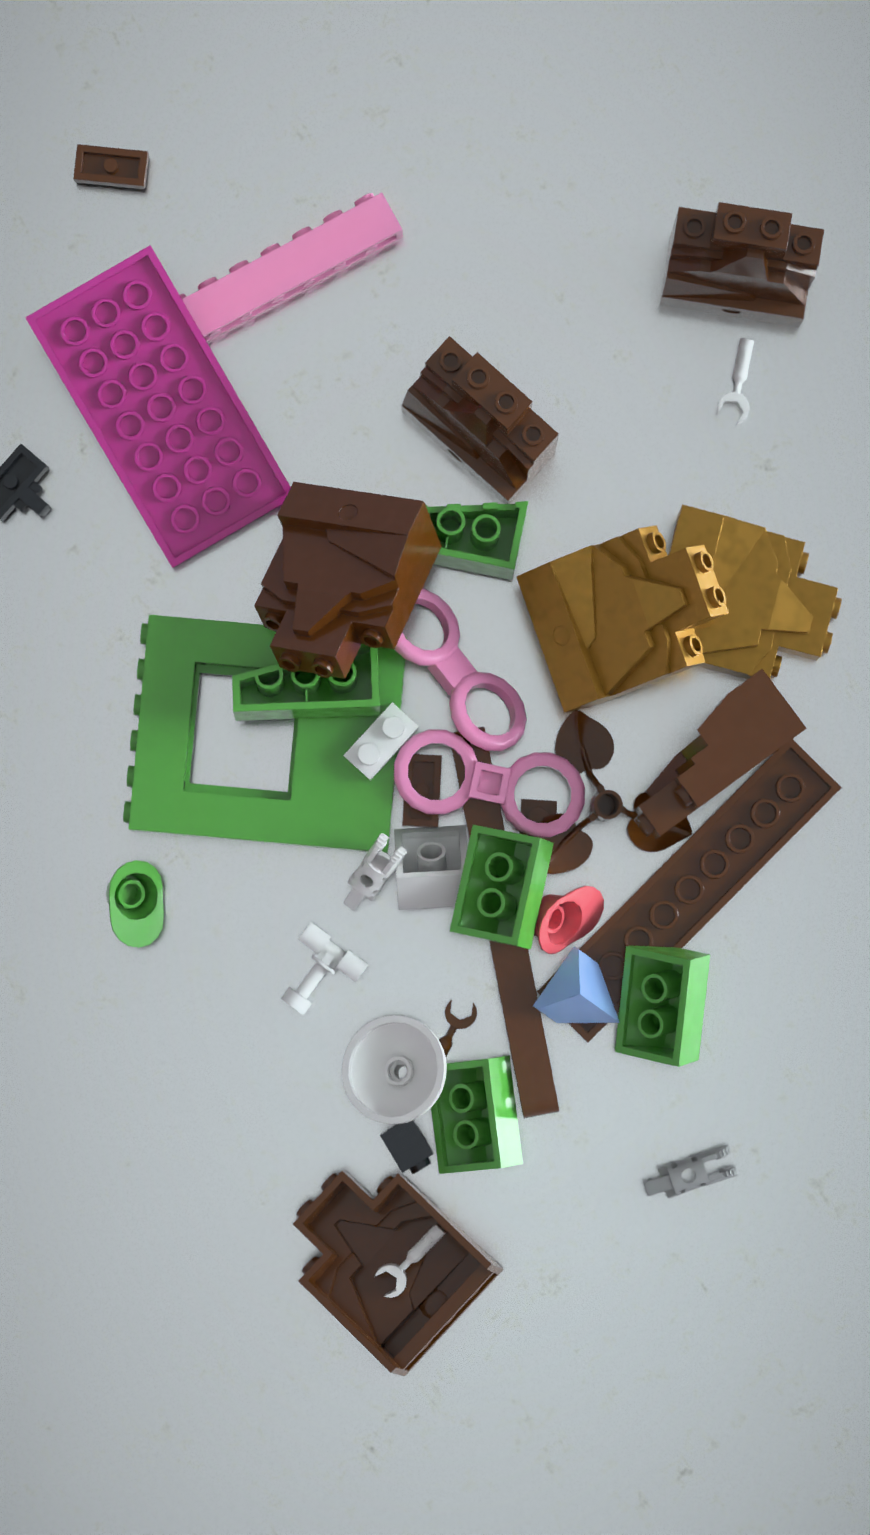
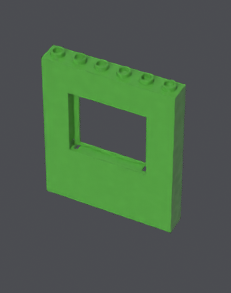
[123,615,407,854]

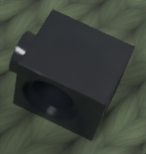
[380,1120,434,1174]

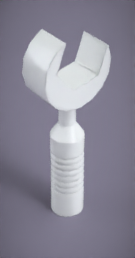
[717,338,754,425]
[375,1223,446,1298]

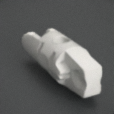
[343,833,407,911]

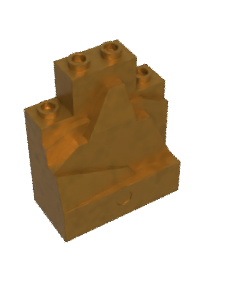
[668,504,842,679]
[516,525,729,713]

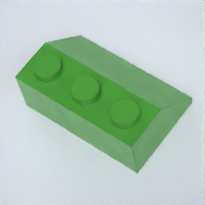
[450,825,554,950]
[615,945,710,1067]
[431,1055,523,1174]

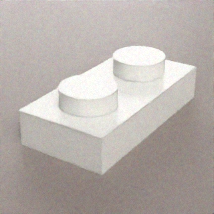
[343,702,419,781]

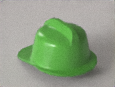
[106,860,164,948]

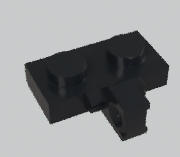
[0,443,51,522]

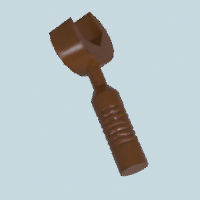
[439,1000,477,1057]

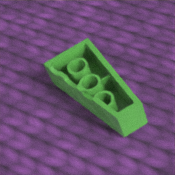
[426,501,528,580]
[232,644,380,721]

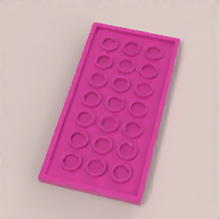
[25,245,291,568]

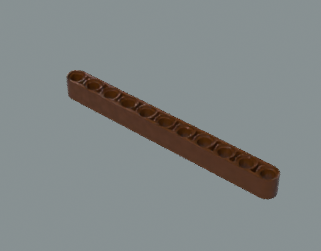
[452,726,559,1119]

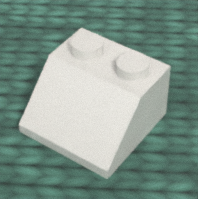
[394,825,467,910]

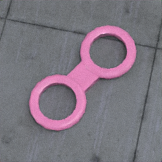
[394,588,527,751]
[394,729,585,837]

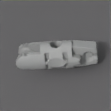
[643,1144,738,1198]

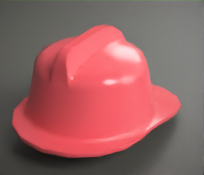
[534,886,604,954]

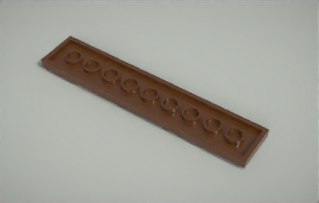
[536,739,842,1043]

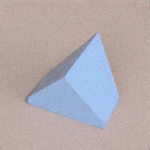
[533,946,620,1023]

